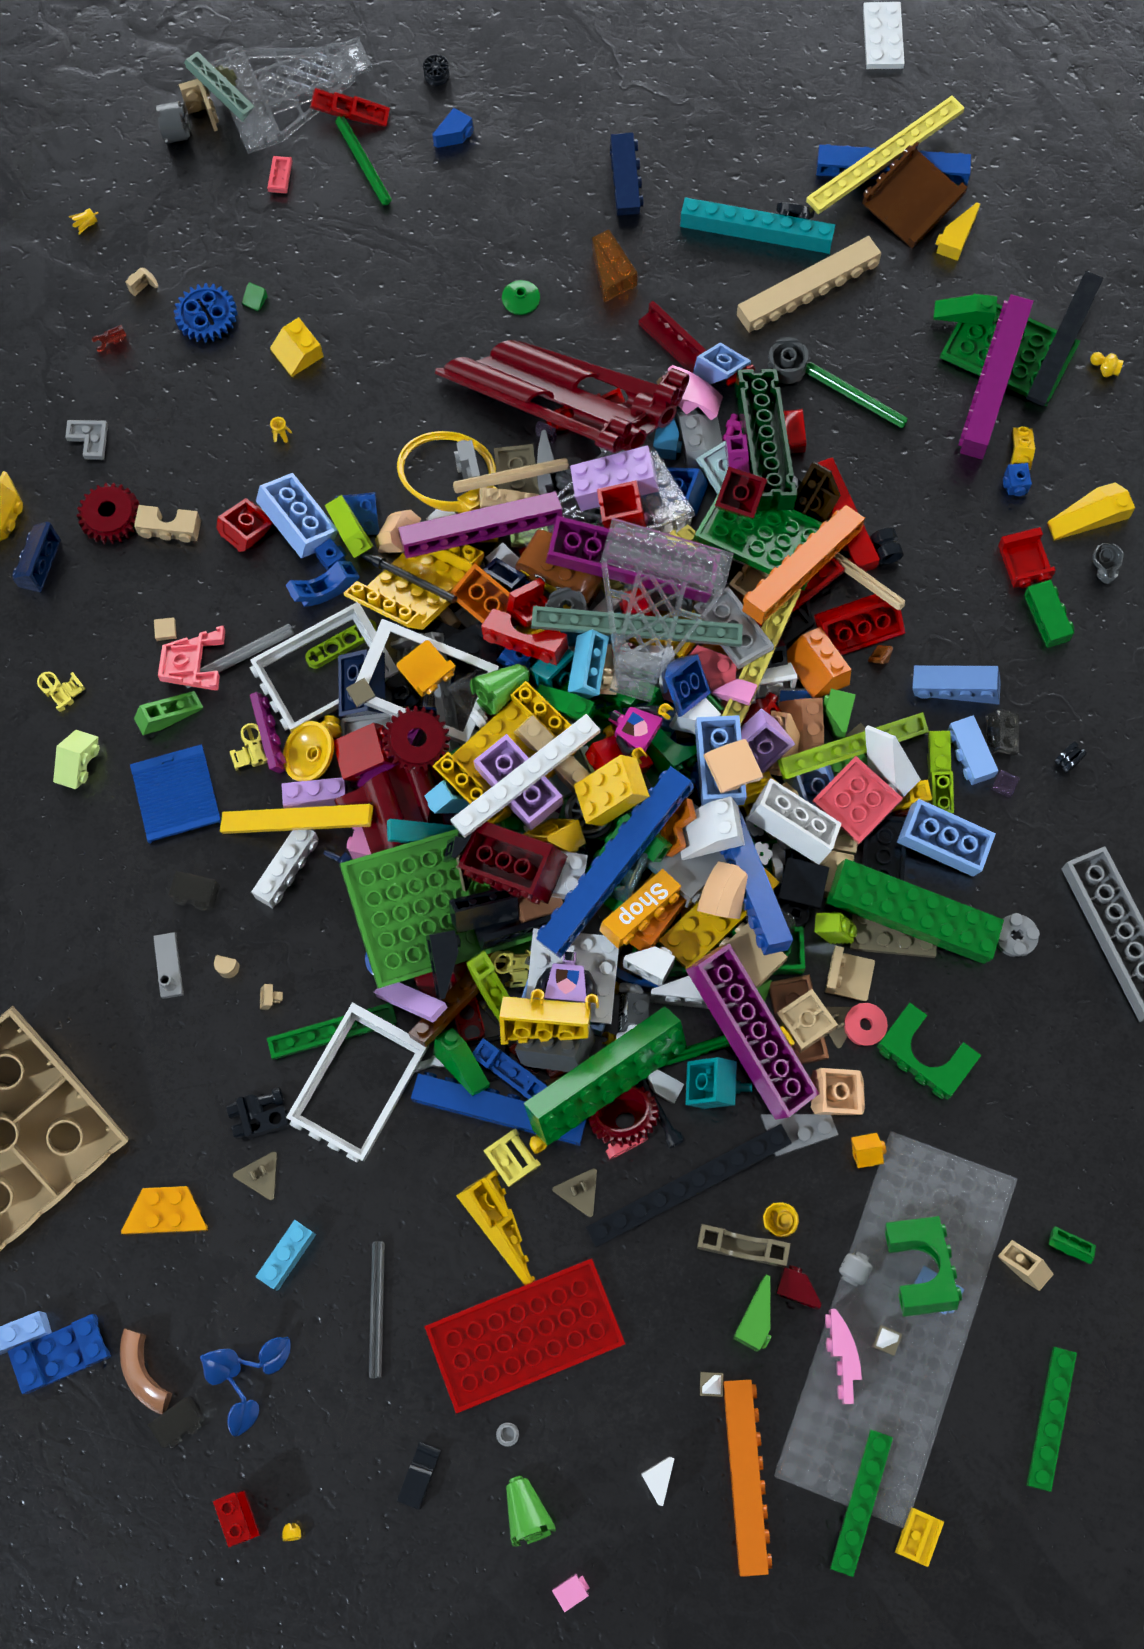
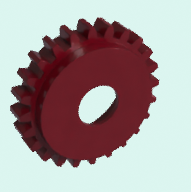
[77,483,140,544]
[382,706,450,774]
[589,1085,659,1147]

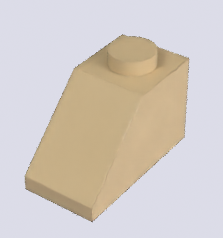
[998,1240,1054,1291]

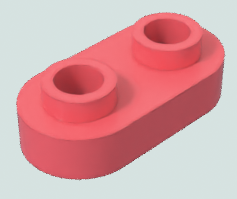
[606,1138,648,1159]

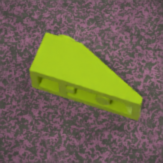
[325,495,374,558]

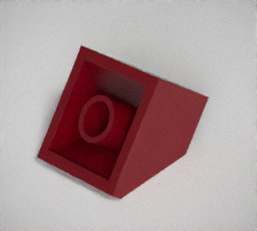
[715,467,768,519]

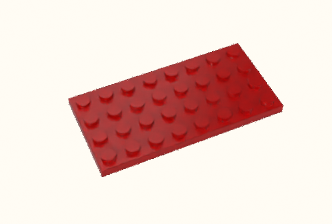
[424,1258,625,1414]

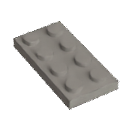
[693,586,774,669]

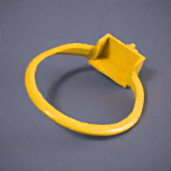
[397,431,497,514]

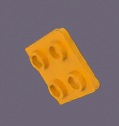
[397,640,455,697]

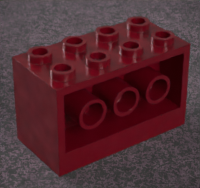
[458,822,568,905]

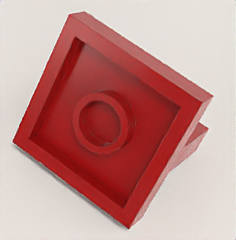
[506,578,548,628]

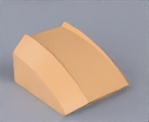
[375,509,421,553]
[697,861,748,919]
[810,1068,865,1115]

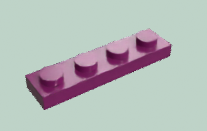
[250,692,286,773]

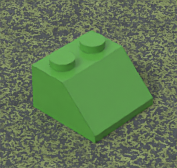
[823,689,856,741]

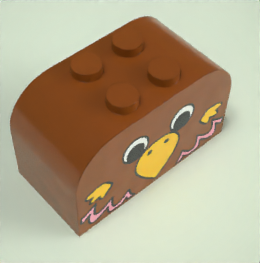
[515,529,606,611]

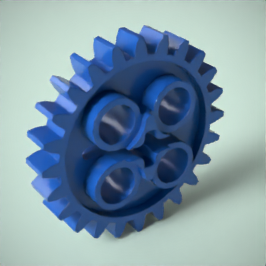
[174,283,238,343]

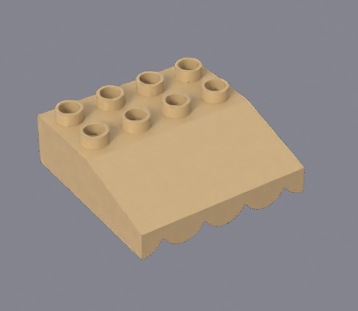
[0,1006,128,1251]

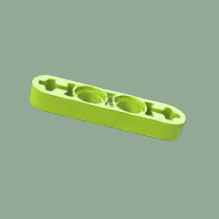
[305,619,377,669]

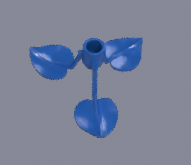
[200,1336,290,1437]

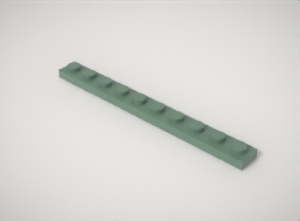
[531,606,743,647]

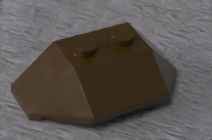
[793,461,841,523]

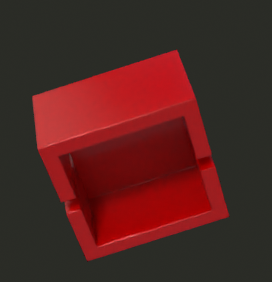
[597,480,646,532]

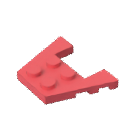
[158,626,226,690]
[662,645,736,707]

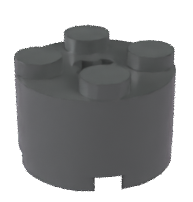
[156,101,191,144]
[767,337,808,384]

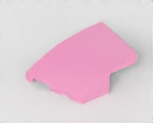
[668,365,723,420]

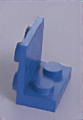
[335,492,379,538]

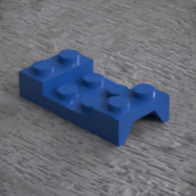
[7,1314,111,1394]

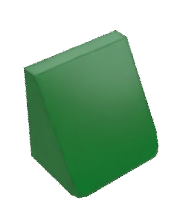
[242,282,268,311]

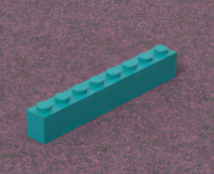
[680,197,835,254]

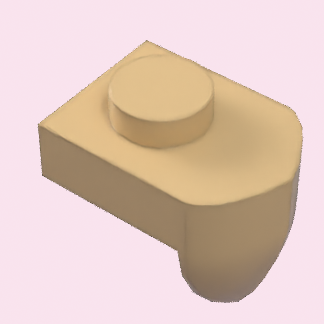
[125,268,158,296]

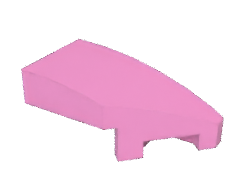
[713,679,757,706]

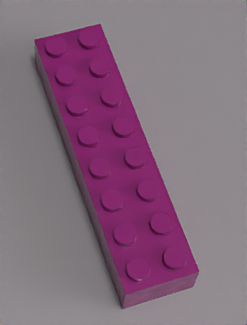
[958,294,1034,460]
[545,516,719,603]
[685,943,819,1120]

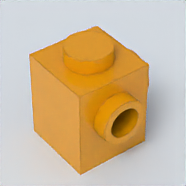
[851,1133,886,1168]

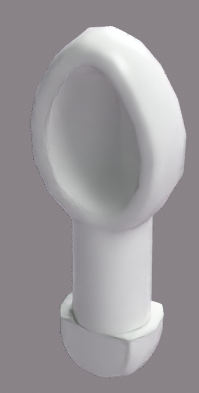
[415,1055,445,1073]

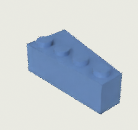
[913,665,1001,704]

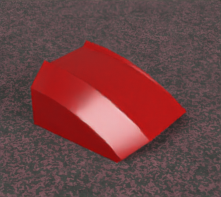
[216,498,274,552]

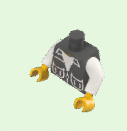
[602,981,649,1045]

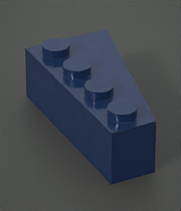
[610,132,643,216]

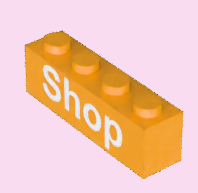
[599,869,681,948]

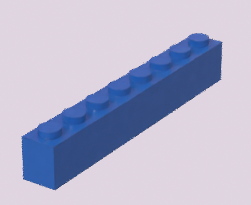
[816,144,971,185]
[411,1072,587,1146]

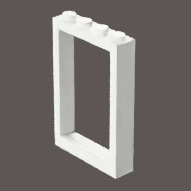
[249,602,399,732]
[350,619,499,745]
[286,1002,429,1163]

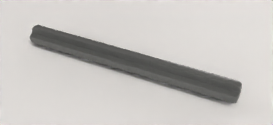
[369,1241,385,1379]

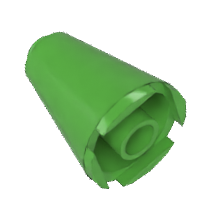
[470,663,530,715]
[506,1476,556,1547]

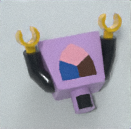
[530,952,599,1009]

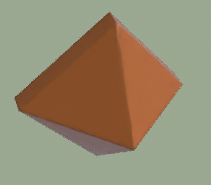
[868,645,893,664]

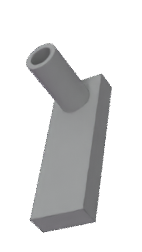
[154,932,184,999]

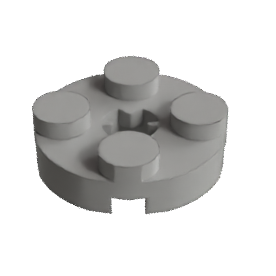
[997,913,1040,957]

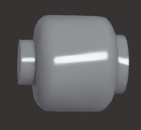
[839,1251,873,1287]

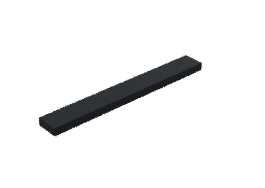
[1026,271,1103,406]

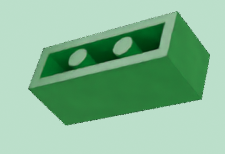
[1024,580,1075,648]

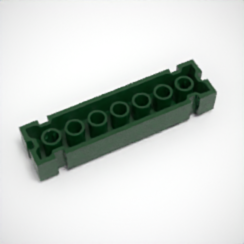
[735,369,797,511]

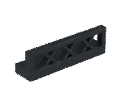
[474,915,551,950]

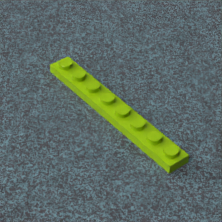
[777,712,929,780]

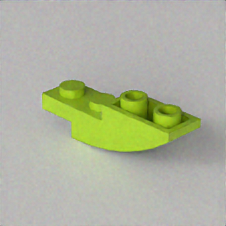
[927,731,954,814]

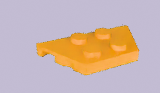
[121,1186,208,1235]

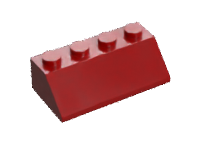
[814,594,905,655]

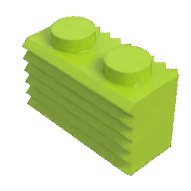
[815,913,857,944]

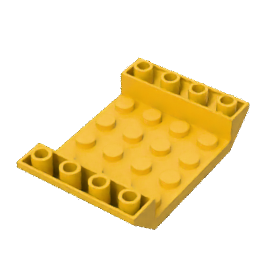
[344,544,484,630]
[433,681,577,824]

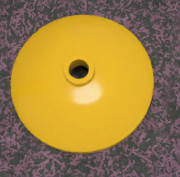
[283,721,334,782]

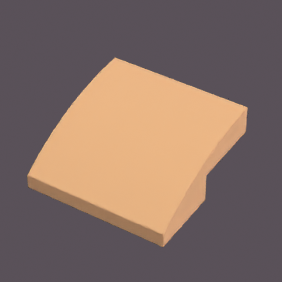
[703,739,763,793]

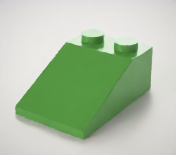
[733,1274,771,1352]

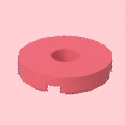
[844,1003,888,1046]

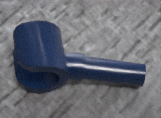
[323,850,353,864]

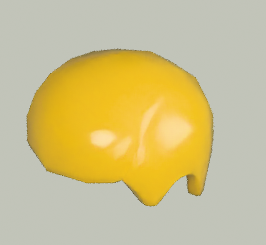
[763,1202,799,1237]

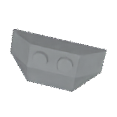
[676,408,723,478]

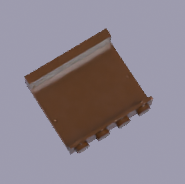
[862,142,968,249]

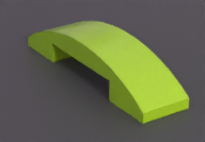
[466,951,510,1022]

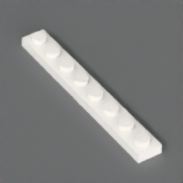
[450,714,600,838]

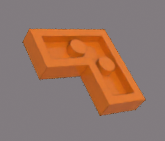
[660,798,697,857]

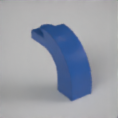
[286,561,360,607]

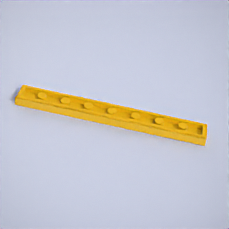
[220,804,373,834]

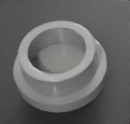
[496,1423,519,1446]

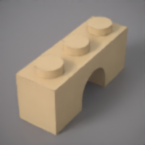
[134,505,201,542]

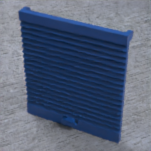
[130,744,221,843]

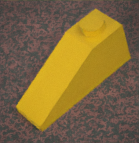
[935,203,980,261]

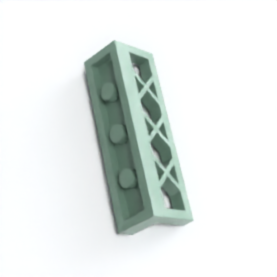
[184,51,255,122]

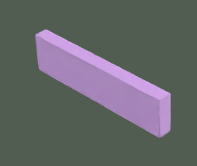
[374,982,448,1023]

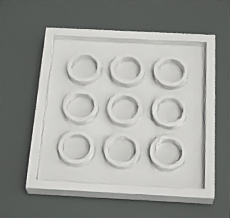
[526,928,619,1024]

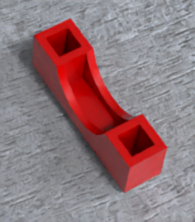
[481,608,569,666]

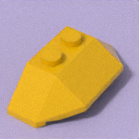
[0,471,23,541]

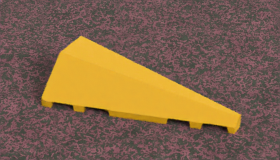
[456,1169,535,1285]

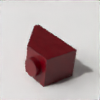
[775,1265,821,1310]

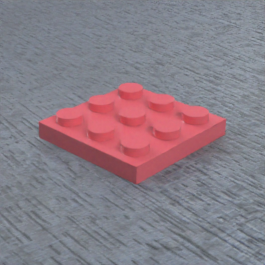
[812,756,903,844]

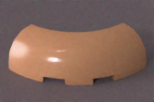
[120,1328,173,1416]

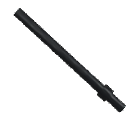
[362,551,457,604]

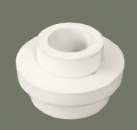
[469,709,488,728]

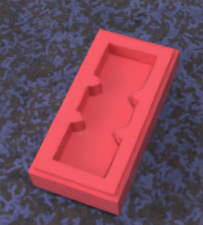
[267,156,293,193]

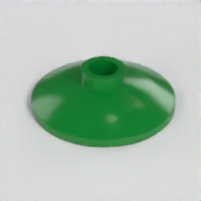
[502,280,540,315]

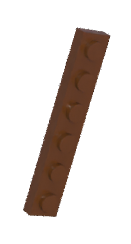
[409,950,506,1047]

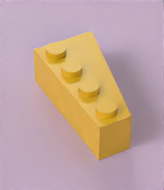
[499,996,591,1045]

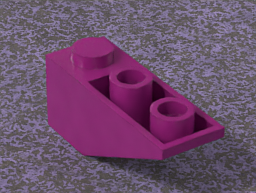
[725,435,750,473]

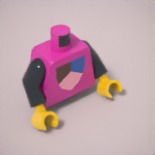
[608,703,674,764]

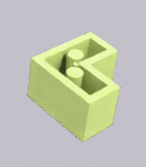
[53,730,100,789]

